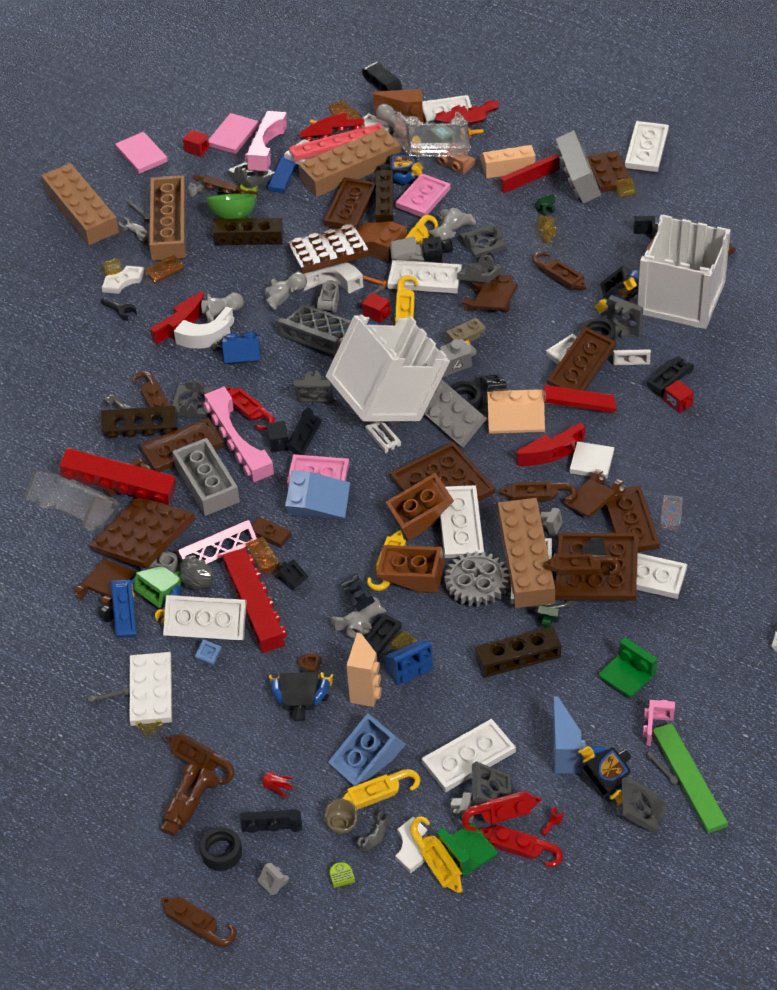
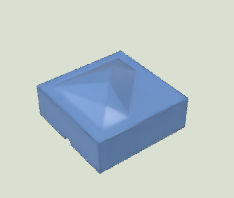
[195,639,222,666]

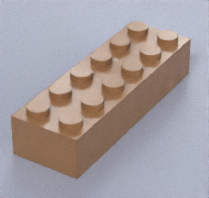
[299,128,401,197]
[41,163,119,245]
[150,176,186,261]
[498,498,555,608]

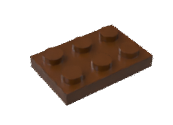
[587,150,633,193]

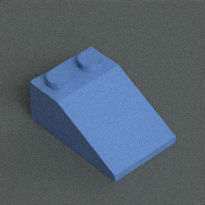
[286,470,350,519]
[553,697,586,774]
[328,713,406,786]

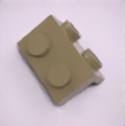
[446,317,486,344]

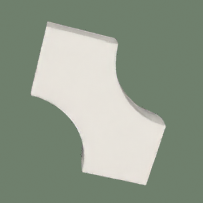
[102,266,144,294]
[395,817,428,874]

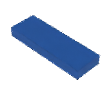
[268,155,297,193]
[111,580,137,638]

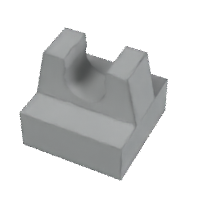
[540,508,563,536]
[450,792,476,823]
[258,863,289,896]

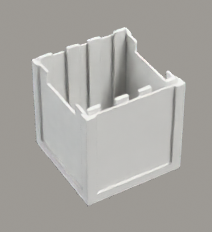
[638,215,730,329]
[326,315,450,421]

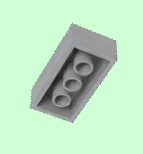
[556,131,601,203]
[172,438,240,516]

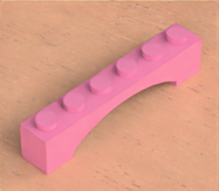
[245,111,287,171]
[203,387,274,483]

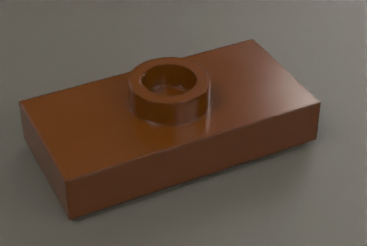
[251,516,292,548]

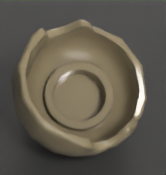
[325,799,357,834]

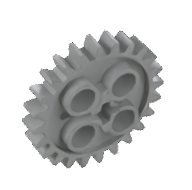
[445,551,509,607]

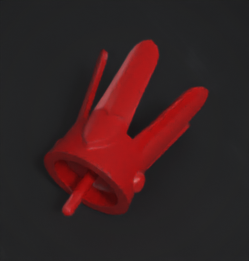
[261,772,293,798]

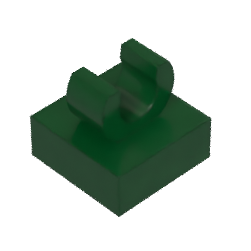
[535,194,556,216]
[538,606,560,628]

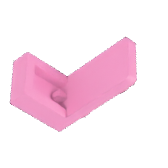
[643,700,675,746]

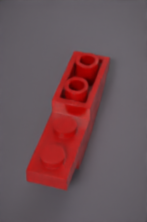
[433,100,500,127]
[300,113,365,141]
[150,291,205,345]
[516,422,585,466]

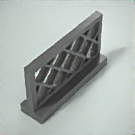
[277,304,351,355]

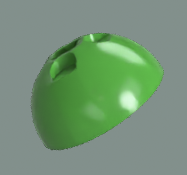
[206,194,257,219]

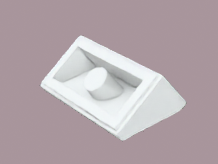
[613,350,651,365]

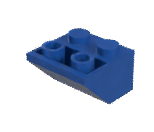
[222,331,261,363]
[384,640,433,686]

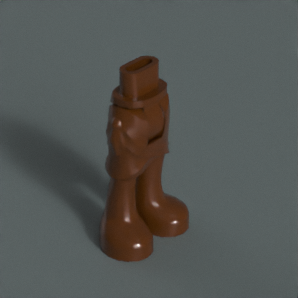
[160,764,220,836]

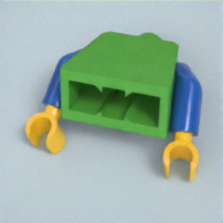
[131,566,181,625]

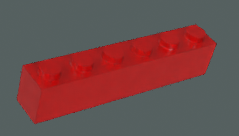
[59,448,176,505]
[223,548,287,653]

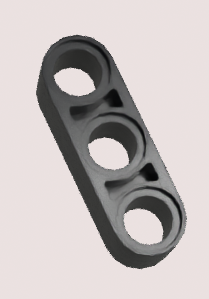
[362,62,402,91]

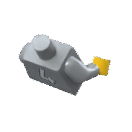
[439,339,477,377]

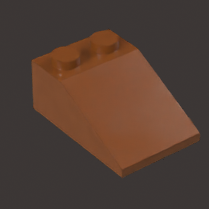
[373,89,423,128]
[357,221,407,263]
[386,473,454,541]
[376,545,445,593]

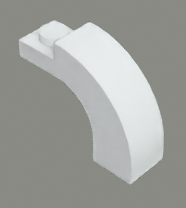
[303,262,363,294]
[174,307,234,349]

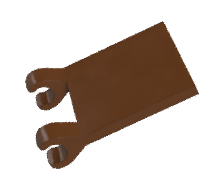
[461,281,518,311]
[563,469,626,518]
[74,559,136,607]

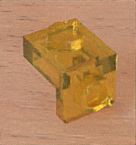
[538,215,557,244]

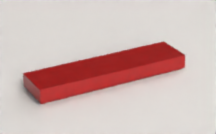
[500,154,560,194]
[542,385,617,413]

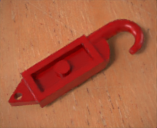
[225,387,275,430]
[462,791,542,832]

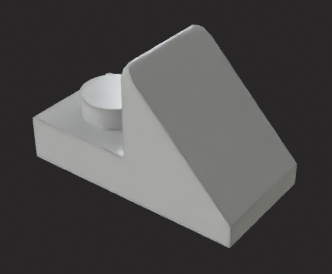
[390,237,425,262]

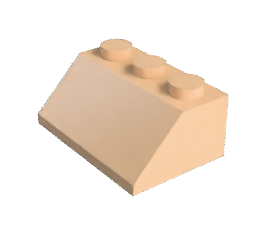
[480,145,535,179]
[487,390,545,434]
[347,633,382,707]

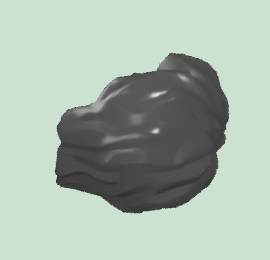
[180,556,213,590]

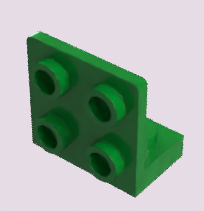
[599,637,658,698]
[437,823,498,877]

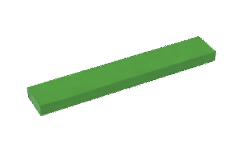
[652,723,728,834]

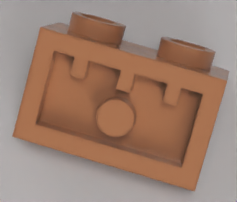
[437,147,475,175]

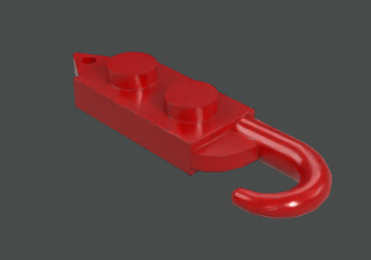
[480,824,563,867]

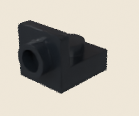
[633,216,659,239]
[275,559,309,590]

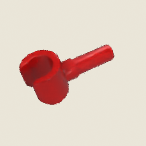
[541,807,564,836]

